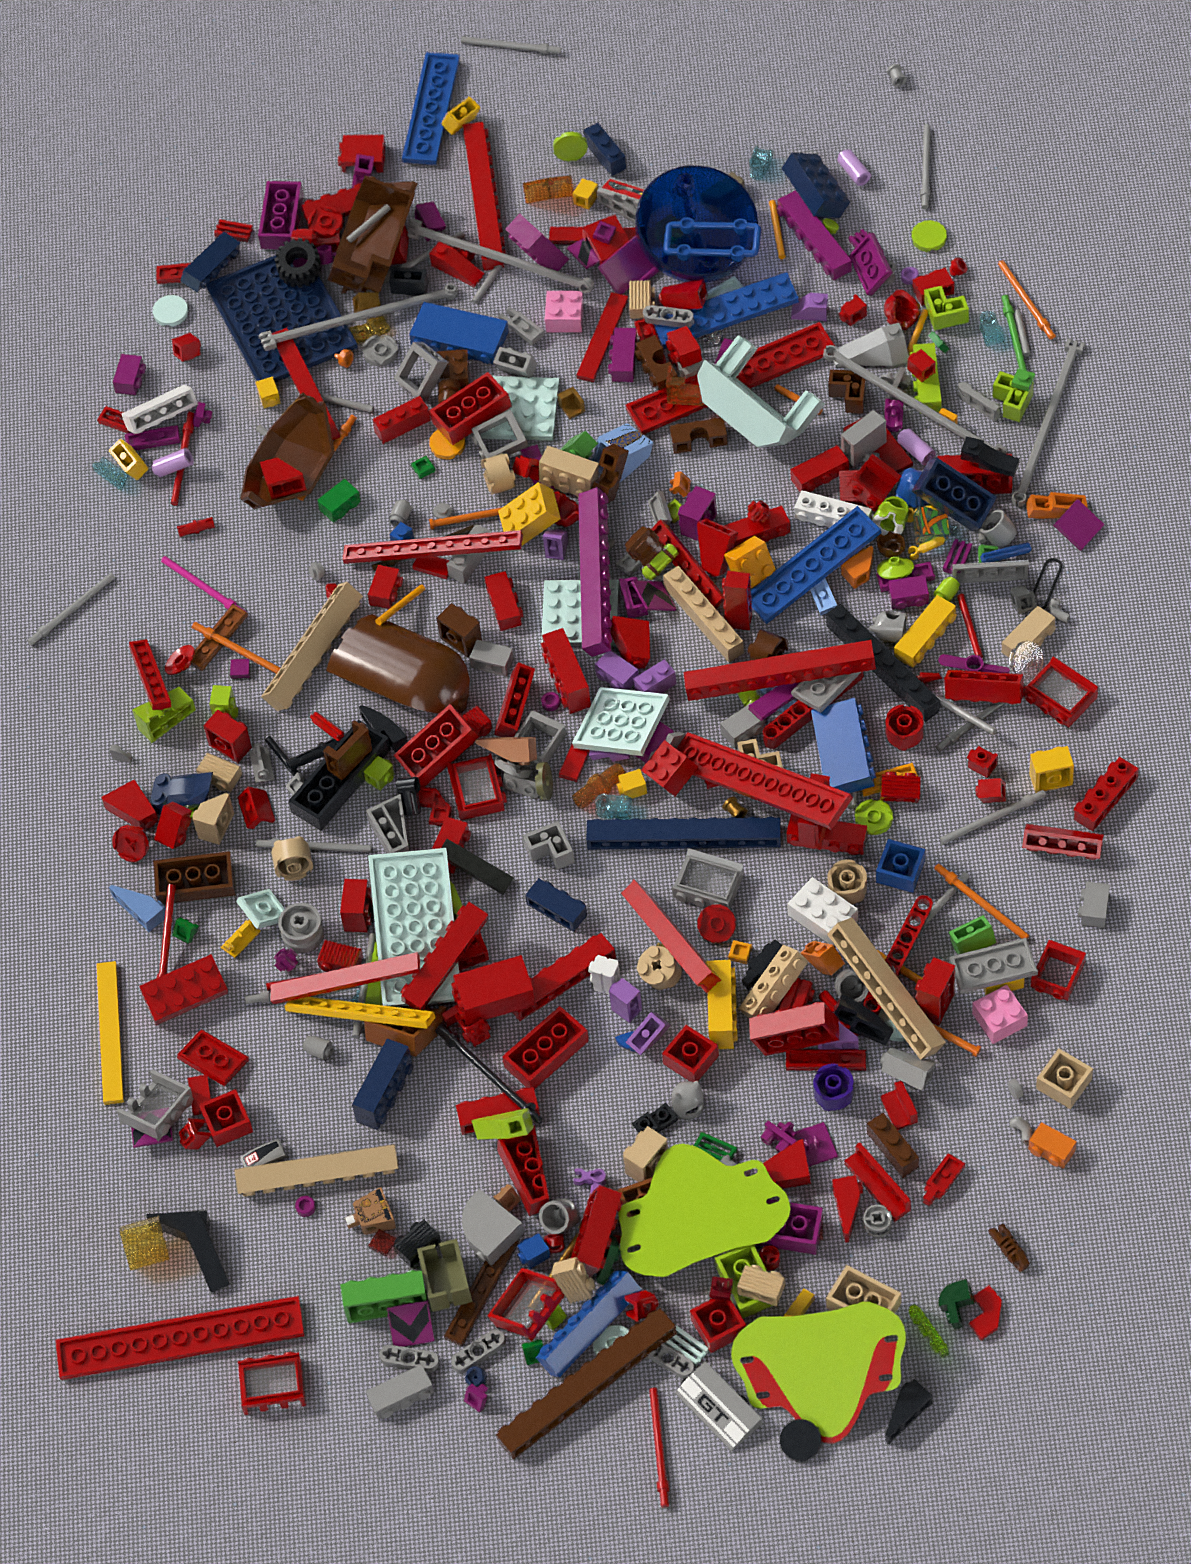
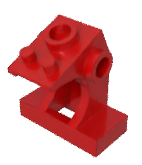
[442,1005,491,1047]

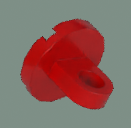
[112,825,149,862]

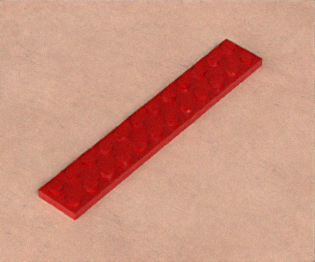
[625,322,835,435]
[676,732,853,830]
[55,1296,305,1380]

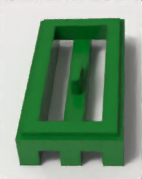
[694,1132,738,1161]

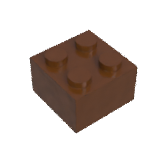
[436,603,482,658]

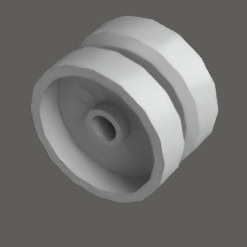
[278,903,324,953]

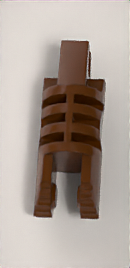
[988,1224,1030,1272]

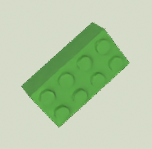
[340,1270,429,1323]

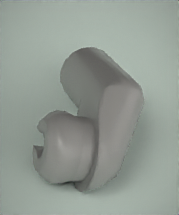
[1048,598,1070,623]
[1010,1116,1032,1144]

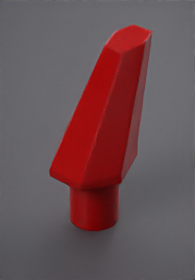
[916,672,942,684]

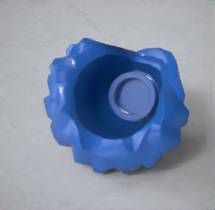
[894,468,929,508]

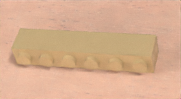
[663,566,744,663]

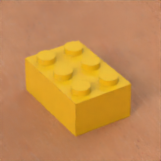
[498,482,561,546]

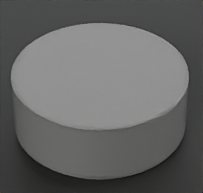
[1007,1078,1023,1100]

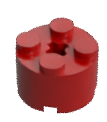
[885,705,924,751]

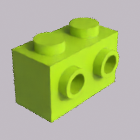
[209,685,238,719]

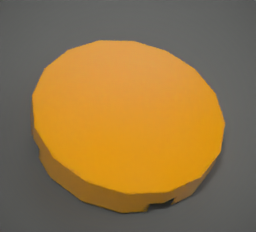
[429,429,466,460]

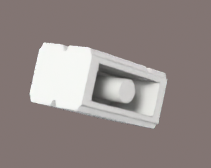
[588,955,621,994]

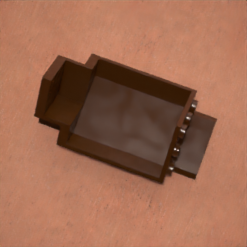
[327,175,418,294]

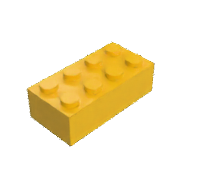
[707,960,738,1049]

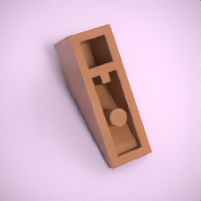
[475,737,537,765]

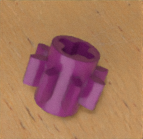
[274,948,298,972]

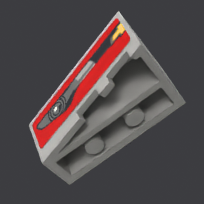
[597,177,652,226]

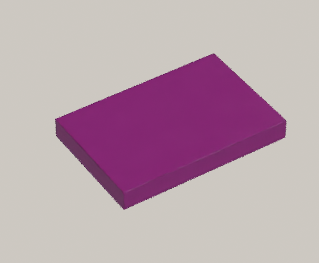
[849,232,893,296]
[598,235,657,294]

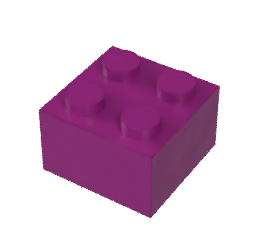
[678,486,717,541]

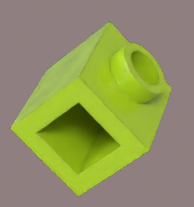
[364,756,395,791]

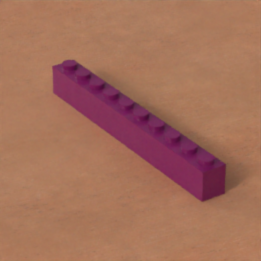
[578,487,612,657]

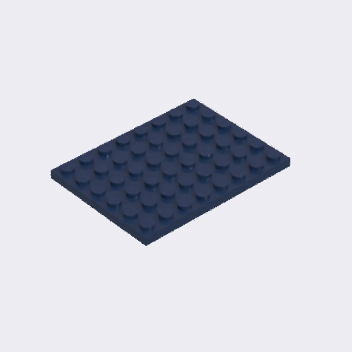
[206,255,358,382]

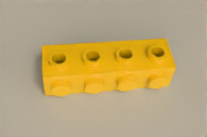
[894,595,957,668]

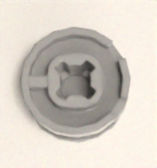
[863,1205,892,1238]

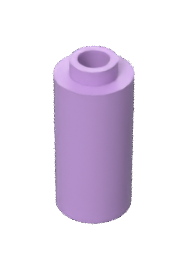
[837,150,871,186]
[897,429,936,465]
[152,448,193,477]

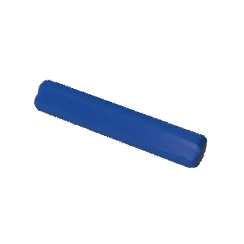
[980,542,1032,563]

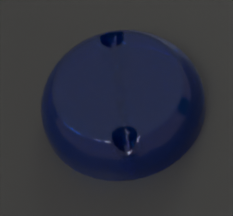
[635,165,758,283]

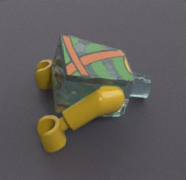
[907,505,958,560]

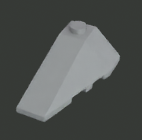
[830,323,909,368]

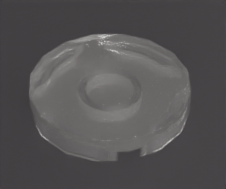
[1009,641,1044,679]

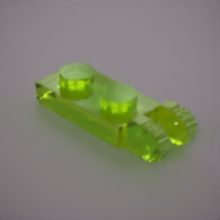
[908,1304,949,1358]

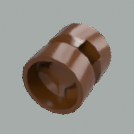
[438,379,461,404]

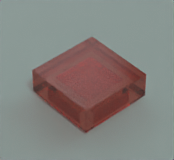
[368,1229,396,1257]

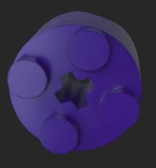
[813,1064,854,1111]

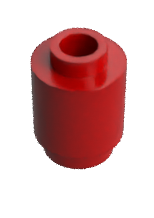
[291,229,318,244]

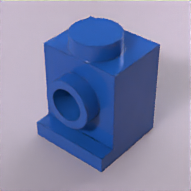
[389,522,414,541]

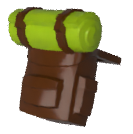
[624,526,679,581]

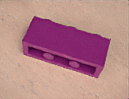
[608,328,637,382]

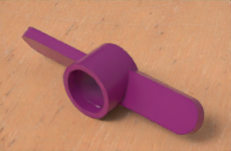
[293,245,336,268]
[938,654,1010,673]

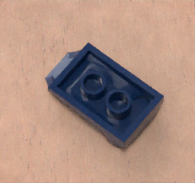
[151,771,213,814]

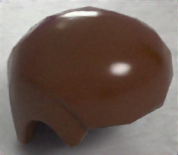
[876,531,906,558]

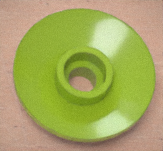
[877,557,914,580]

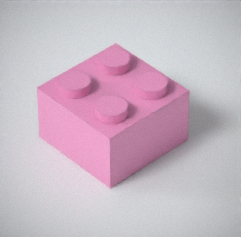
[545,291,584,333]
[972,985,1028,1044]

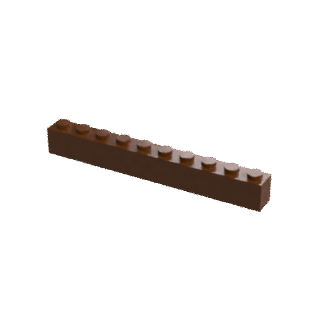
[496,1308,677,1460]

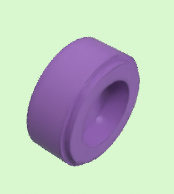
[901,267,919,285]

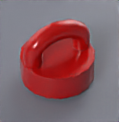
[949,257,967,276]
[543,1233,565,1253]

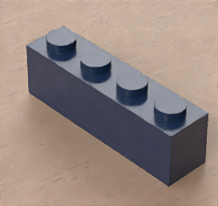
[180,231,241,293]

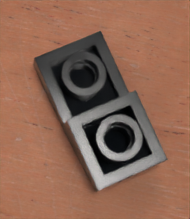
[632,1103,679,1133]

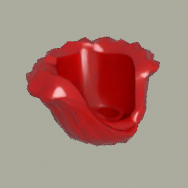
[884,290,920,331]
[554,491,579,527]

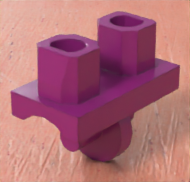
[885,399,904,432]
[761,1120,797,1153]

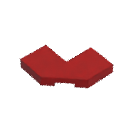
[418,787,452,826]
[969,1285,1002,1341]

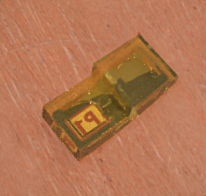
[349,316,390,344]

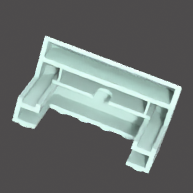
[697,335,825,448]

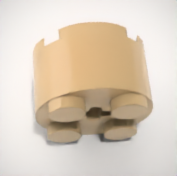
[481,453,516,495]
[271,836,313,881]
[827,860,867,905]
[637,946,682,990]

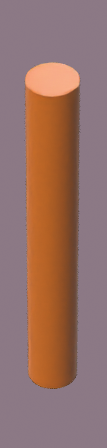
[774,384,823,415]

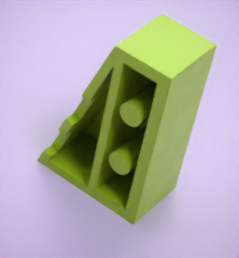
[132,687,196,743]

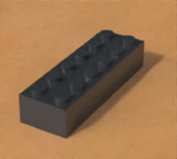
[288,719,391,831]

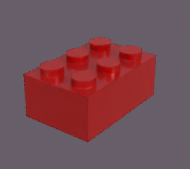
[915,957,956,1026]

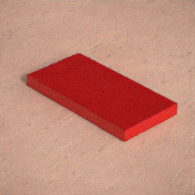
[843,418,913,473]

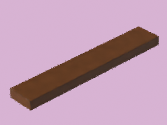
[444,1241,519,1347]

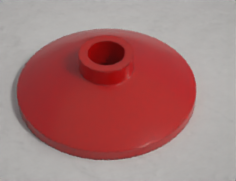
[164,645,195,675]

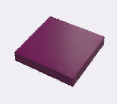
[1053,499,1105,551]

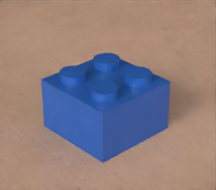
[876,839,925,893]

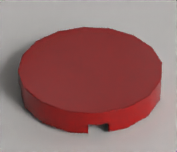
[308,206,343,238]
[697,904,736,943]

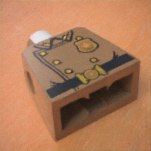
[345,1187,396,1235]

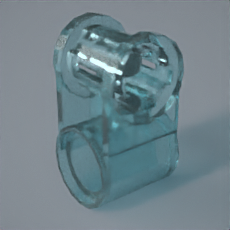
[749,146,774,180]
[979,311,1005,347]
[595,794,633,820]

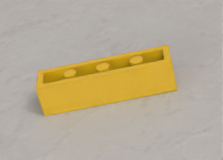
[783,1288,815,1317]

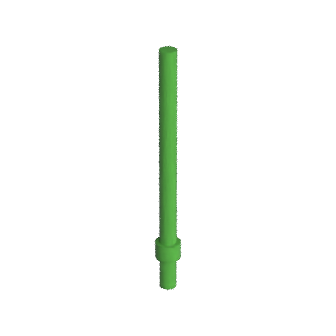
[1001,295,1027,371]

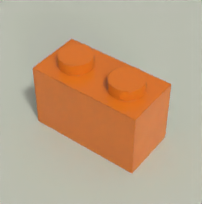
[1028,1122,1077,1169]

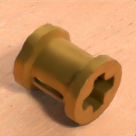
[722,796,748,818]

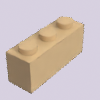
[1001,606,1056,664]

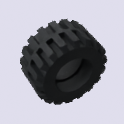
[275,238,321,288]

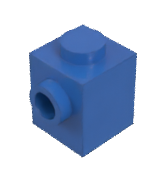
[517,1233,551,1269]

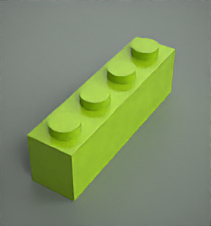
[910,343,942,414]

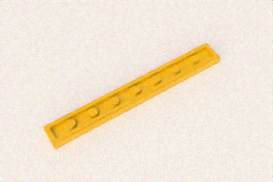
[96,961,124,1105]
[285,997,435,1029]

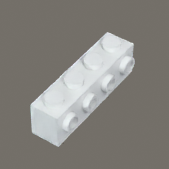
[121,385,198,434]
[794,490,872,527]

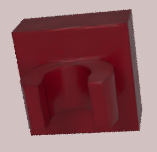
[709,1276,733,1301]

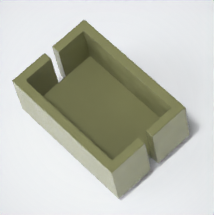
[417,1239,472,1312]

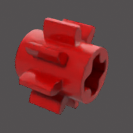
[747,500,770,523]

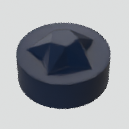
[465,1366,487,1388]

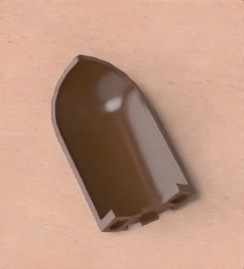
[326,614,470,713]

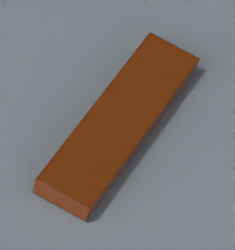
[190,604,248,671]

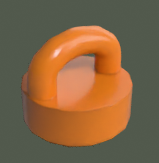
[334,349,354,368]

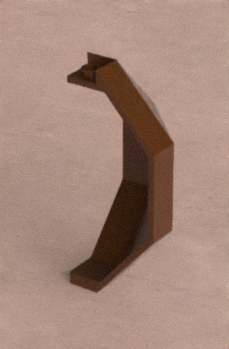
[240,392,335,510]

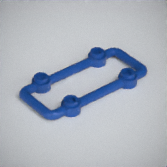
[663,217,761,262]

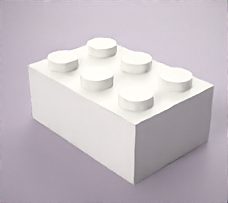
[787,877,858,946]

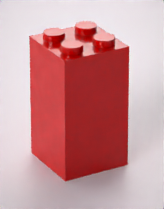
[451,955,535,1026]

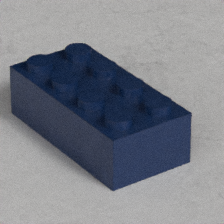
[781,152,850,218]
[911,458,997,531]
[352,1038,414,1131]

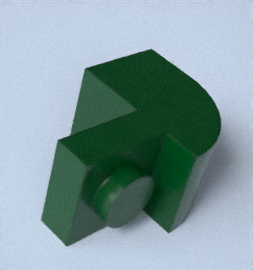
[938,1279,975,1329]

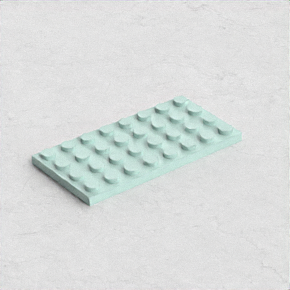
[368,848,459,1007]

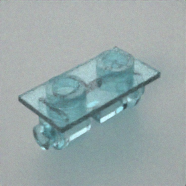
[92,457,129,491]

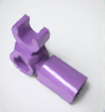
[573,1168,607,1194]

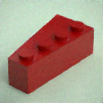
[497,1125,549,1216]

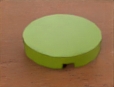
[553,131,588,162]
[912,220,947,252]
[854,799,893,835]

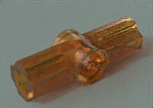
[572,763,626,809]

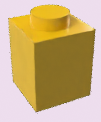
[572,178,598,210]
[255,377,281,409]
[616,769,647,801]

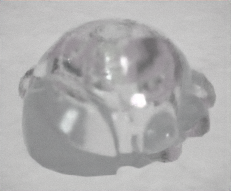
[702,329,723,345]

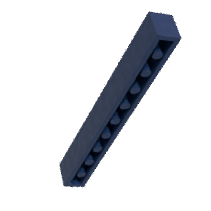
[586,816,781,850]

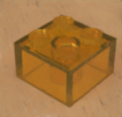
[119,1216,170,1270]

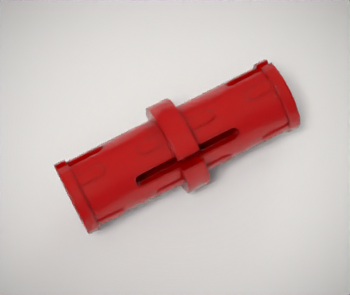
[177,517,215,537]

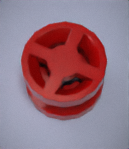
[759,1245,780,1271]

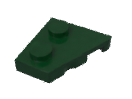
[596,1235,621,1285]

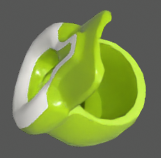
[872,496,909,535]

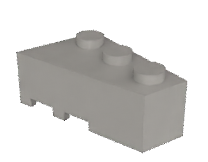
[366,794,410,853]

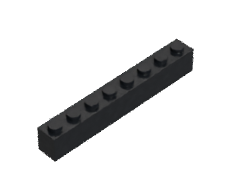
[826,604,940,722]

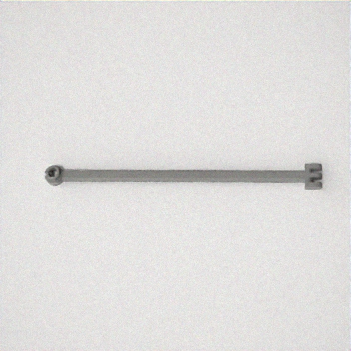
[408,219,594,293]
[259,283,458,351]
[1012,339,1085,507]
[823,345,1008,454]

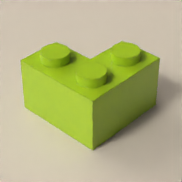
[924,286,969,330]
[993,371,1034,423]

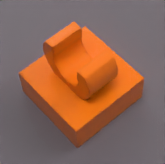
[669,471,691,497]

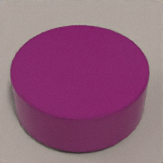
[541,692,560,711]
[295,1196,316,1217]

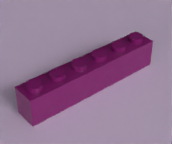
[777,190,852,281]

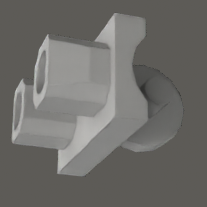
[880,367,912,400]

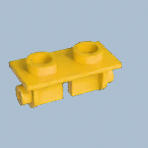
[221,919,261,958]

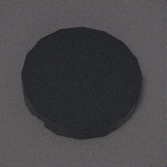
[779,1419,822,1462]

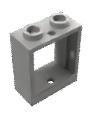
[394,342,448,398]
[471,410,528,459]
[515,710,566,768]

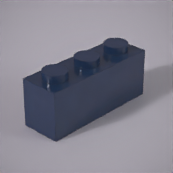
[583,122,627,176]
[525,878,587,932]

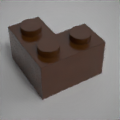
[435,349,470,389]
[828,369,867,414]

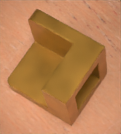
[352,292,380,313]
[557,387,585,419]

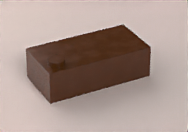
[153,851,236,904]

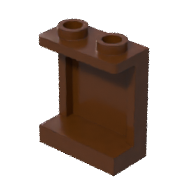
[323,720,372,780]

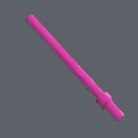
[161,556,246,612]

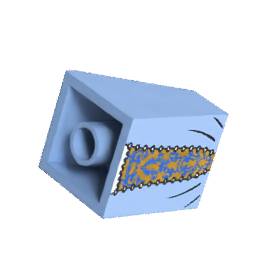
[592,423,654,483]

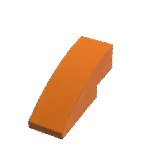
[1026,492,1088,519]

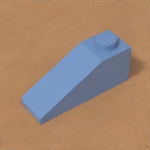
[109,885,165,932]

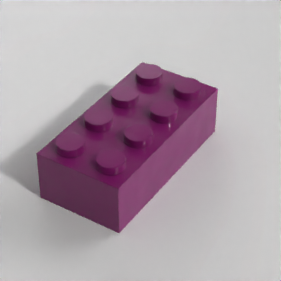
[258,181,304,250]
[506,213,569,271]
[754,1199,823,1255]

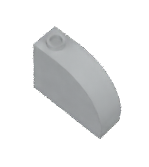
[462,1189,525,1266]

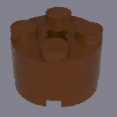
[747,629,789,660]

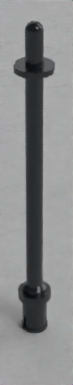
[435,1023,543,1124]

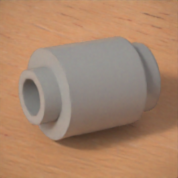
[389,500,412,527]
[303,1035,334,1060]

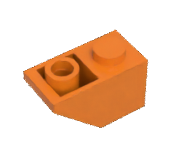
[841,546,874,589]
[801,941,845,976]

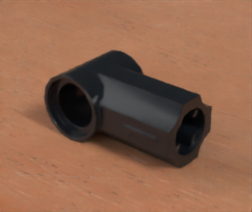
[396,777,421,816]

